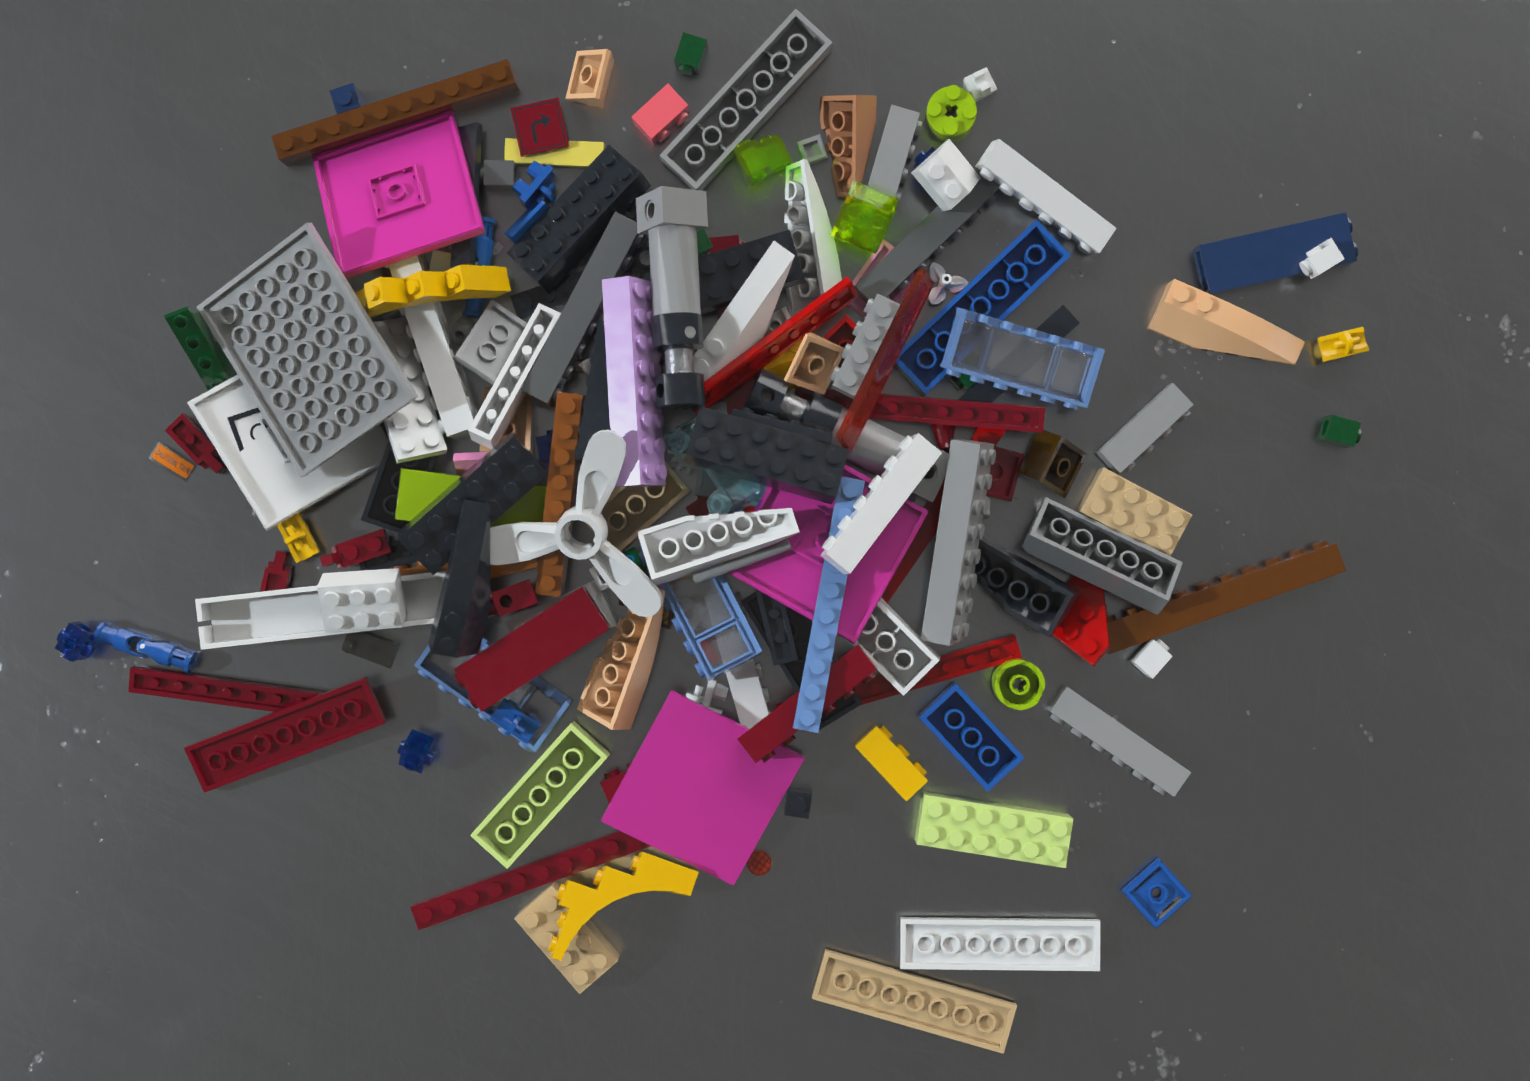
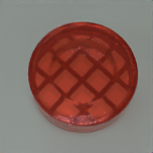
[747,850,772,876]

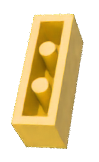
[854,724,928,801]

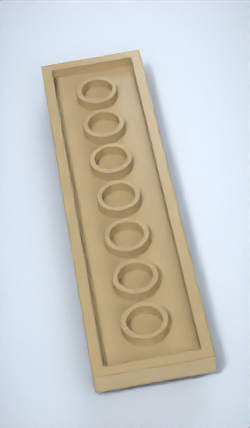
[812,949,1017,1054]

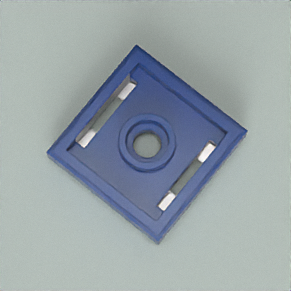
[1121,858,1192,929]

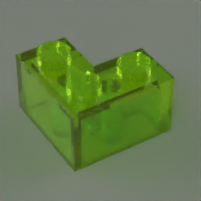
[734,134,792,187]

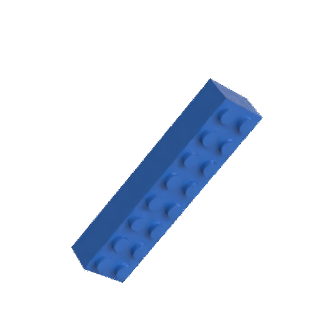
[890,219,1071,397]

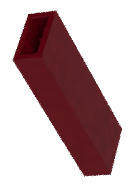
[454,586,612,712]

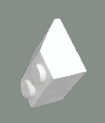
[911,139,981,211]

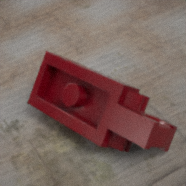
[165,413,227,474]
[319,528,393,569]
[260,550,292,592]

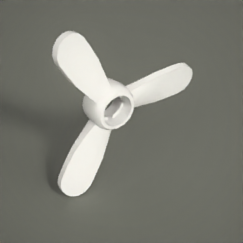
[490,430,663,617]

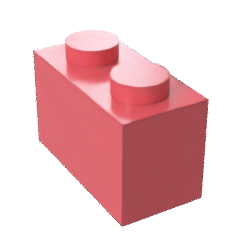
[632,84,689,145]

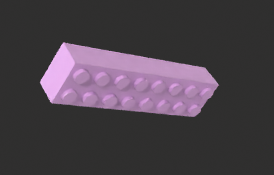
[602,276,667,487]

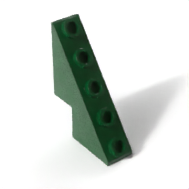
[164,306,234,390]

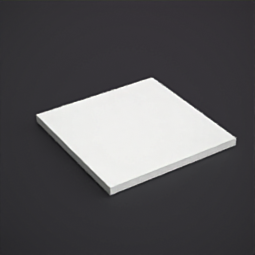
[187,374,389,531]

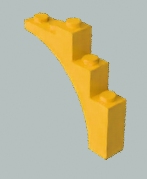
[355,265,511,317]
[548,852,699,961]

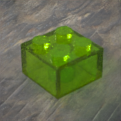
[830,180,899,254]

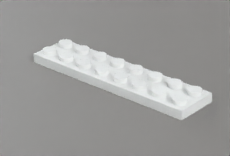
[900,917,1100,971]

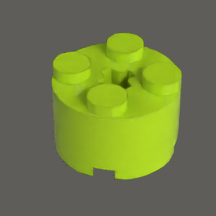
[926,85,977,142]
[991,659,1045,710]

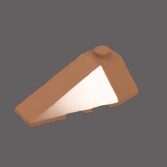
[820,95,877,198]

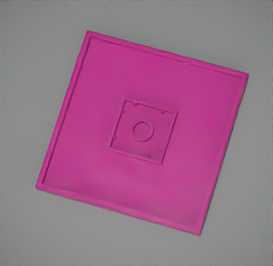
[312,110,486,279]
[728,464,929,644]
[601,690,805,886]

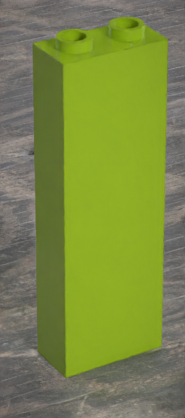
[395,468,547,527]

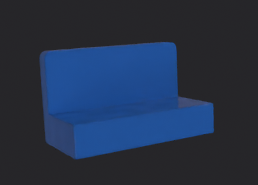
[504,201,549,244]

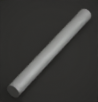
[692,540,792,584]

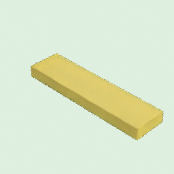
[504,138,605,168]

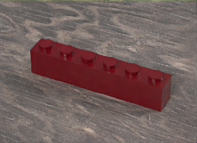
[737,644,877,763]

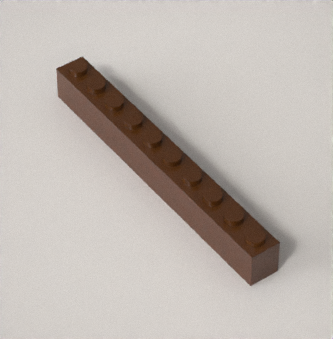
[271,59,520,166]
[1107,540,1346,654]

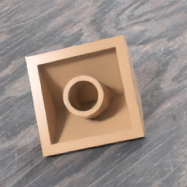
[565,49,614,108]
[784,332,844,395]

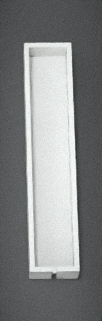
[195,571,446,650]

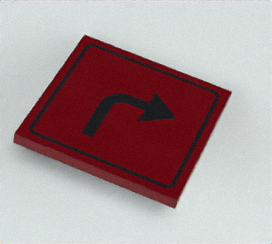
[510,97,569,157]

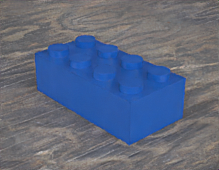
[917,682,1025,792]

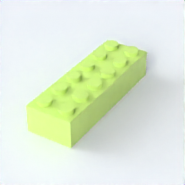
[470,721,611,869]
[914,791,1074,868]

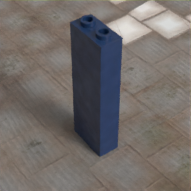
[1193,212,1358,295]

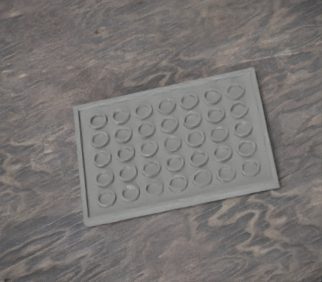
[197,223,419,477]

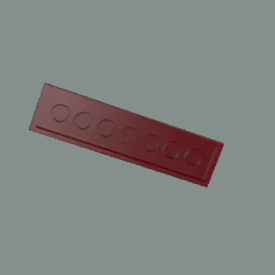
[184,676,386,793]

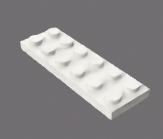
[373,317,447,463]

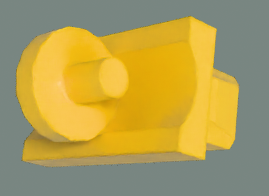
[1317,327,1369,362]
[277,513,320,563]

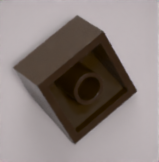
[1017,430,1087,498]

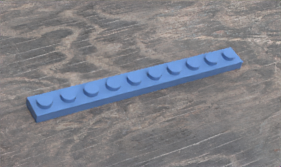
[793,477,865,733]

